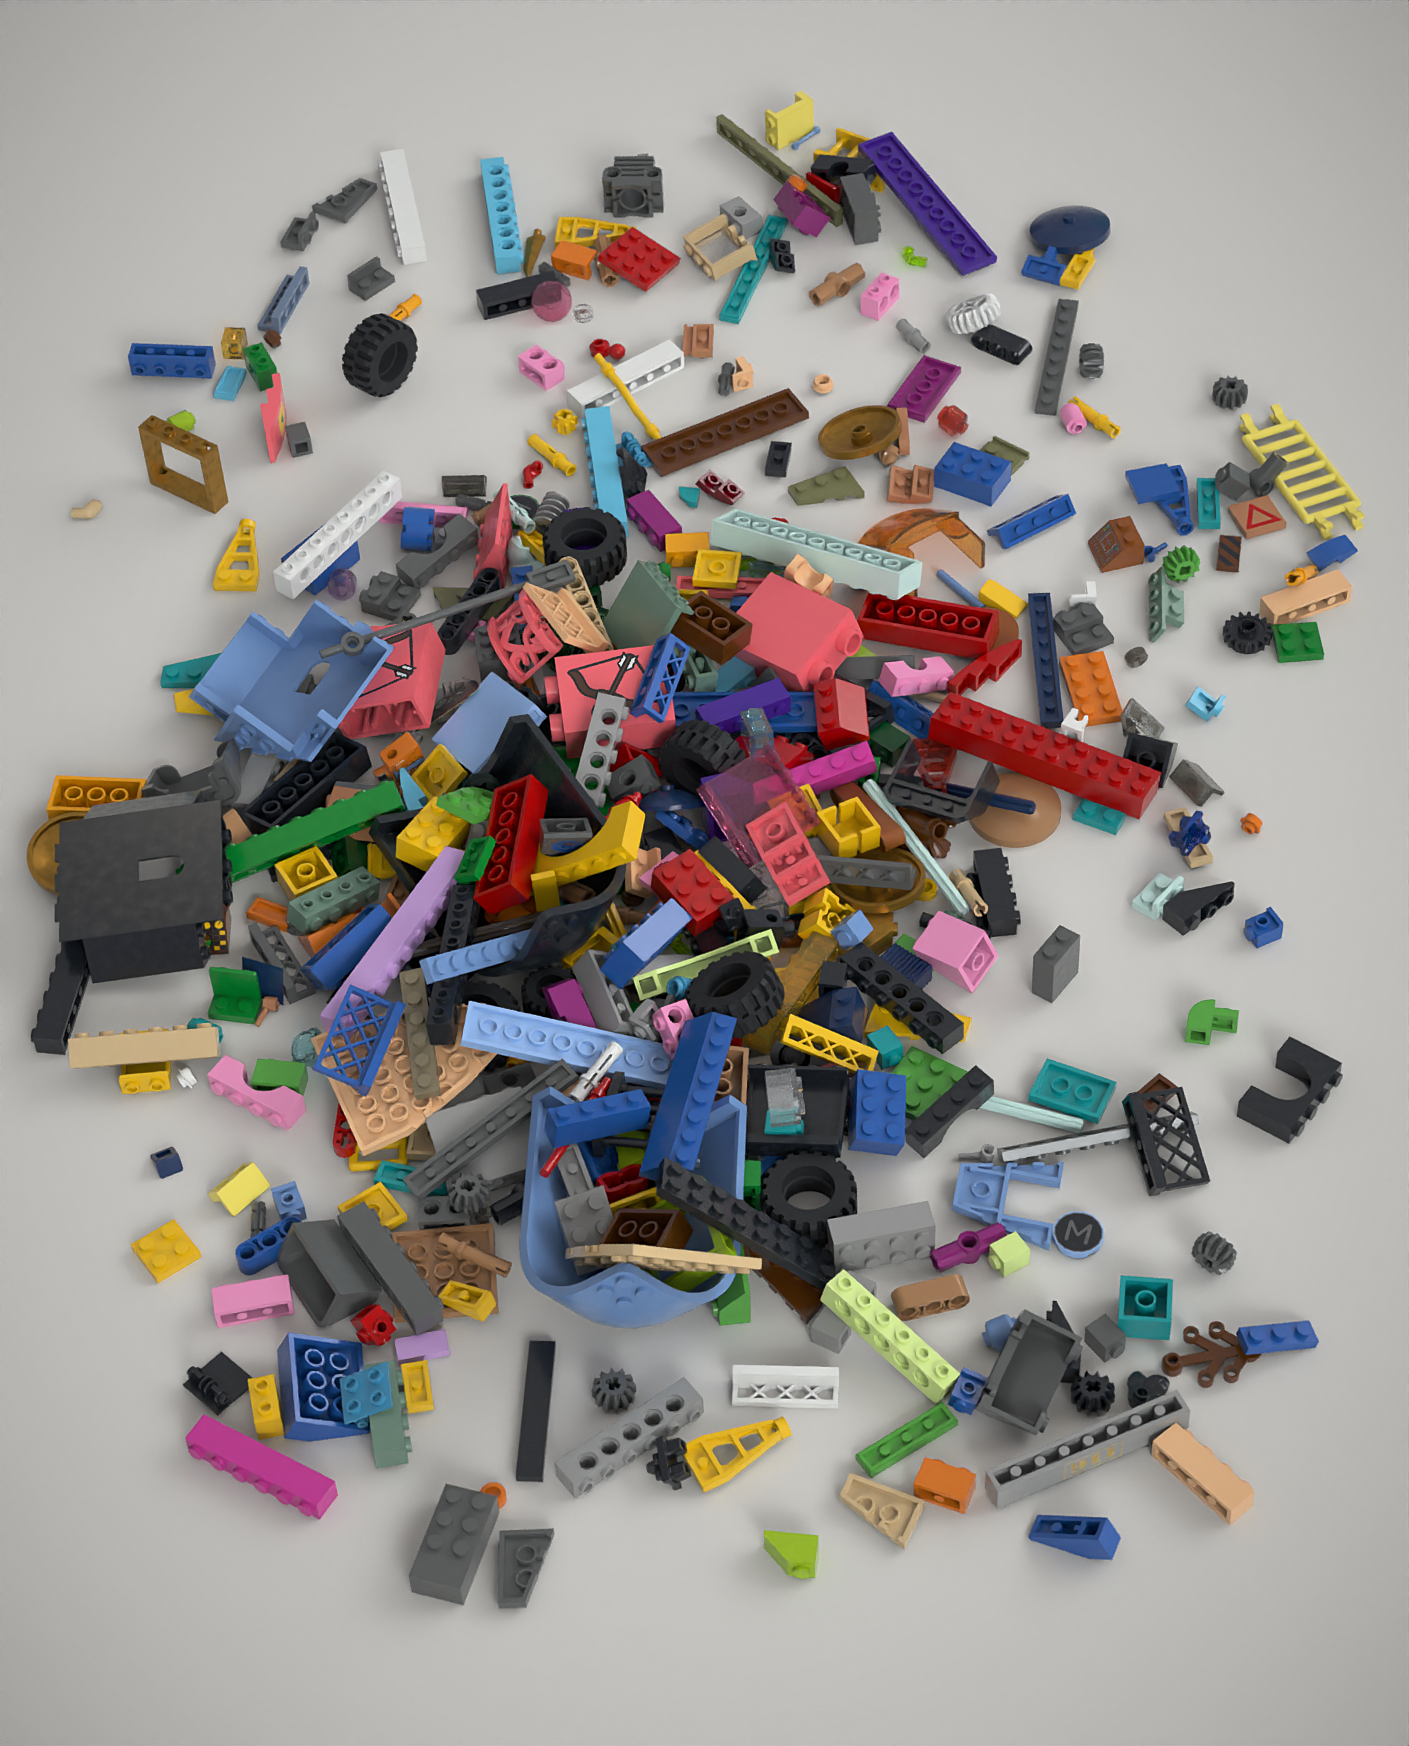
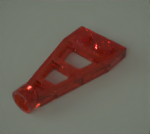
[911,738,957,794]

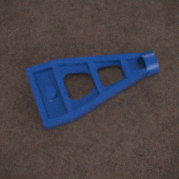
[1153,465,1194,536]

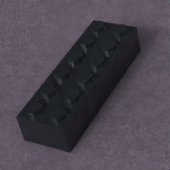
[239,732,372,835]

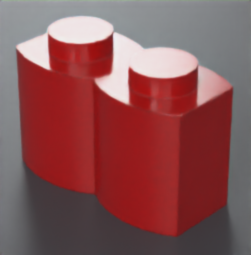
[596,1164,649,1204]

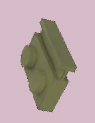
[979,436,1030,476]

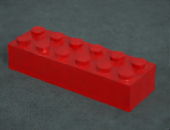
[857,593,999,659]
[473,774,549,915]

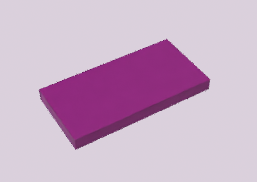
[887,355,961,423]

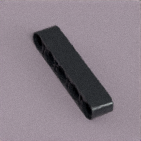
[437,568,501,655]

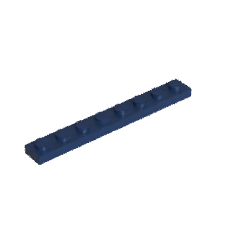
[1028,592,1064,728]

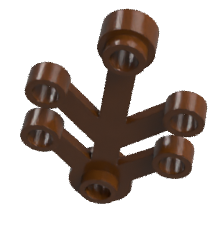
[1161,1321,1262,1388]

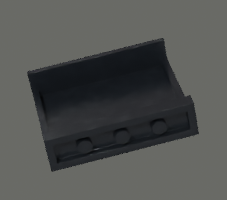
[745,1064,850,1158]

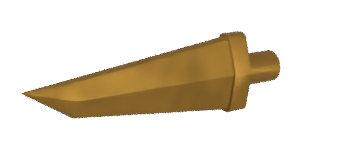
[523,229,546,277]

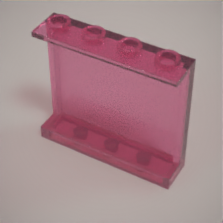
[696,743,820,868]

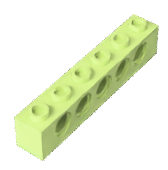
[820,1269,960,1405]

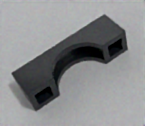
[905,1065,994,1158]

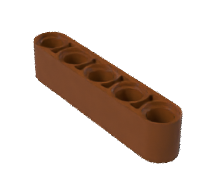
[830,781,906,852]

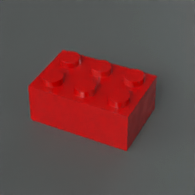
[650,849,734,937]

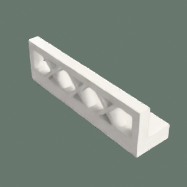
[732,1365,839,1409]

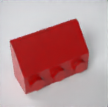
[814,678,870,751]
[735,728,815,772]

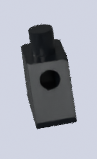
[735,909,795,949]

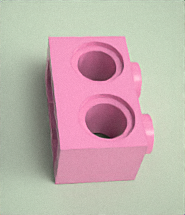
[861,272,899,321]
[518,344,565,391]
[652,999,694,1060]

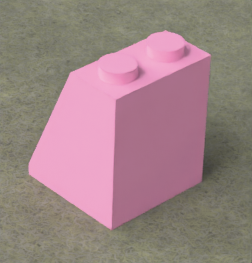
[912,910,999,993]

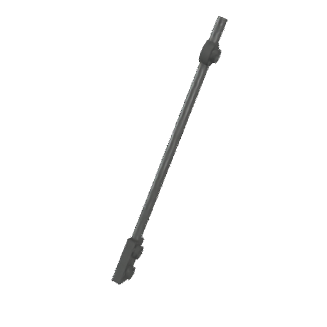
[319,559,576,659]

